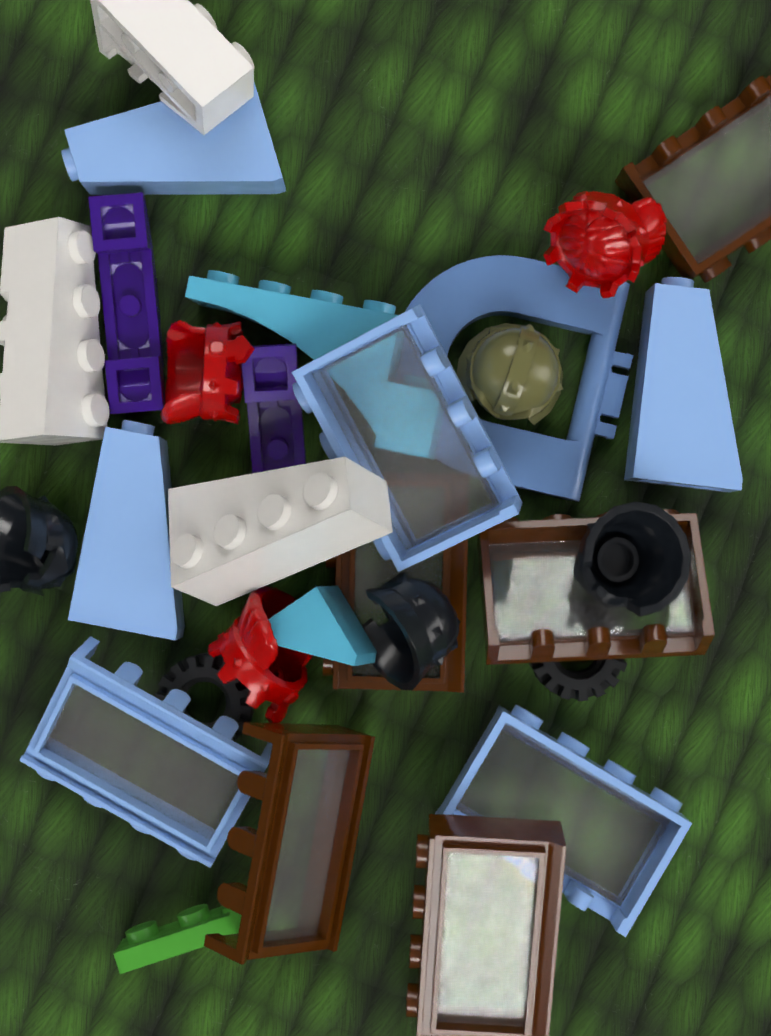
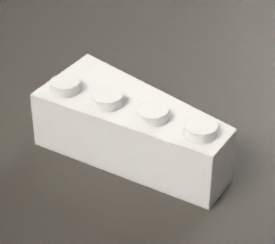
[0,217,109,446]
[168,457,393,606]

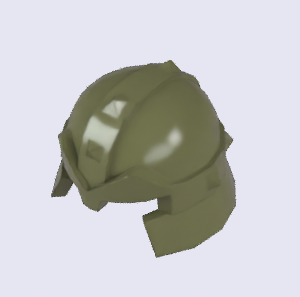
[457,323,563,425]

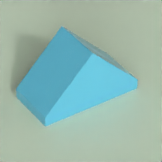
[268,586,377,666]

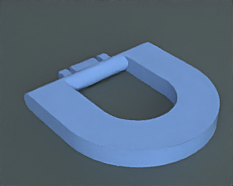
[396,255,633,502]

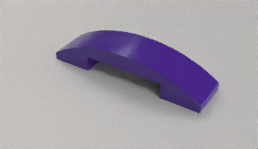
[88,192,165,414]
[242,343,307,473]

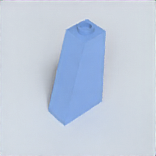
[61,82,286,195]
[624,277,743,493]
[68,420,185,641]

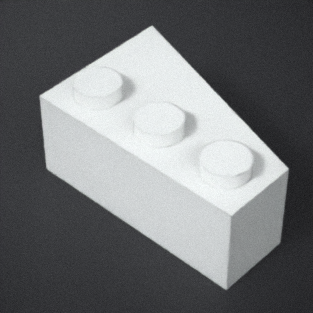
[90,0,255,135]

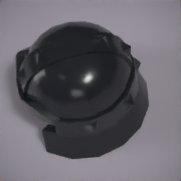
[0,486,78,596]
[573,501,691,617]
[362,572,461,690]

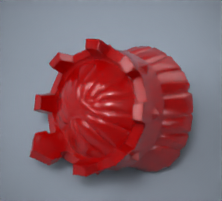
[543,191,667,298]
[161,320,255,425]
[208,586,314,723]

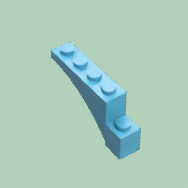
[185,270,444,460]

